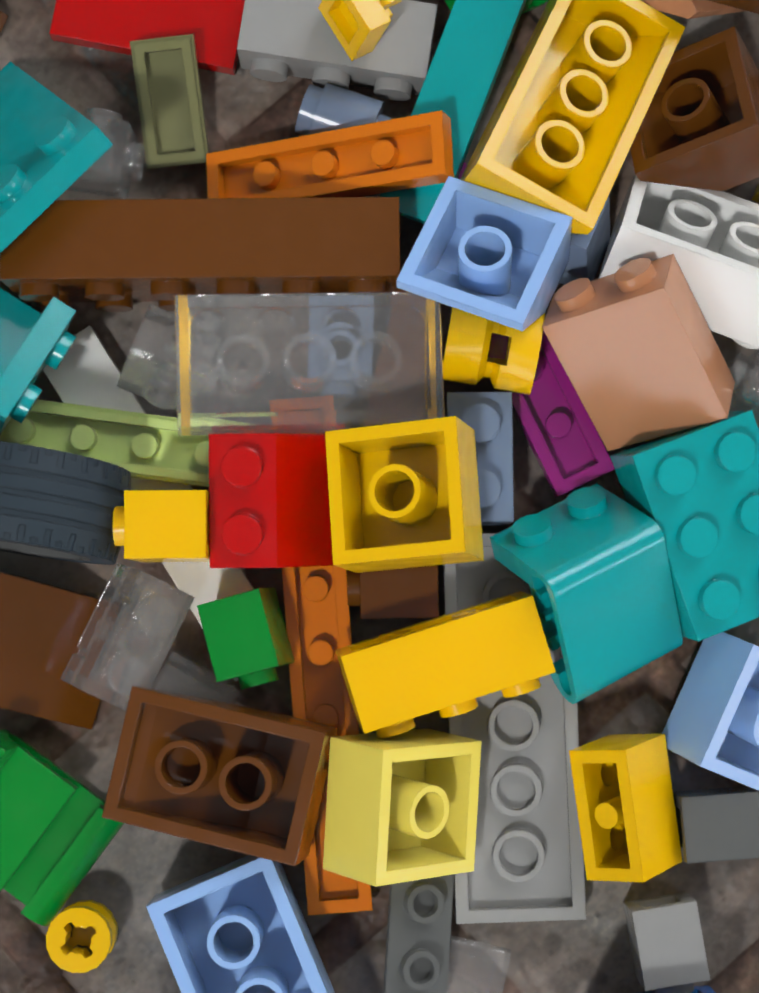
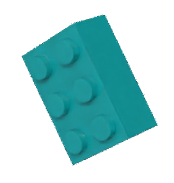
[610,410,759,642]

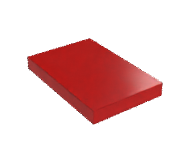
[49,0,245,75]

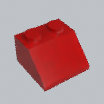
[209,433,334,568]

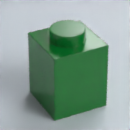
[197,588,295,690]

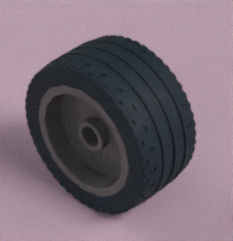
[0,441,131,565]

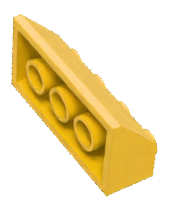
[460,0,685,235]

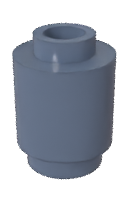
[295,83,392,135]

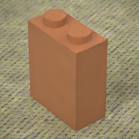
[542,254,735,451]

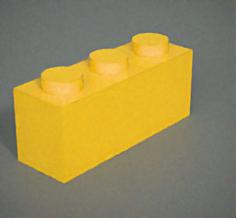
[335,591,556,738]

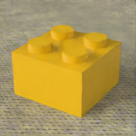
[325,416,484,573]

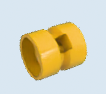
[440,307,545,395]

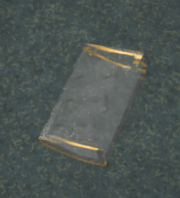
[175,292,445,436]

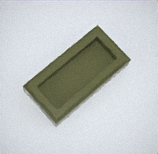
[130,34,209,169]

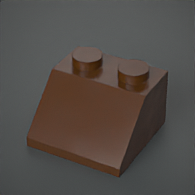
[630,26,759,192]

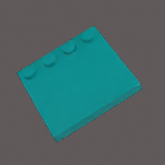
[0,61,113,253]

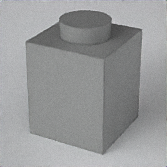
[623,892,710,993]

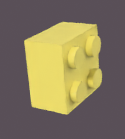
[323,729,482,887]

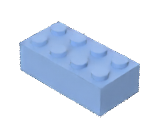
[146,855,335,993]

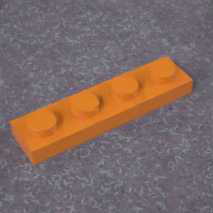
[206,110,454,199]

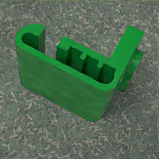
[0,729,124,926]

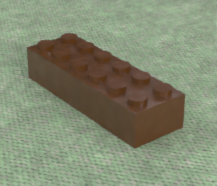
[0,197,400,312]

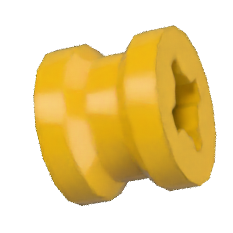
[46,900,118,973]

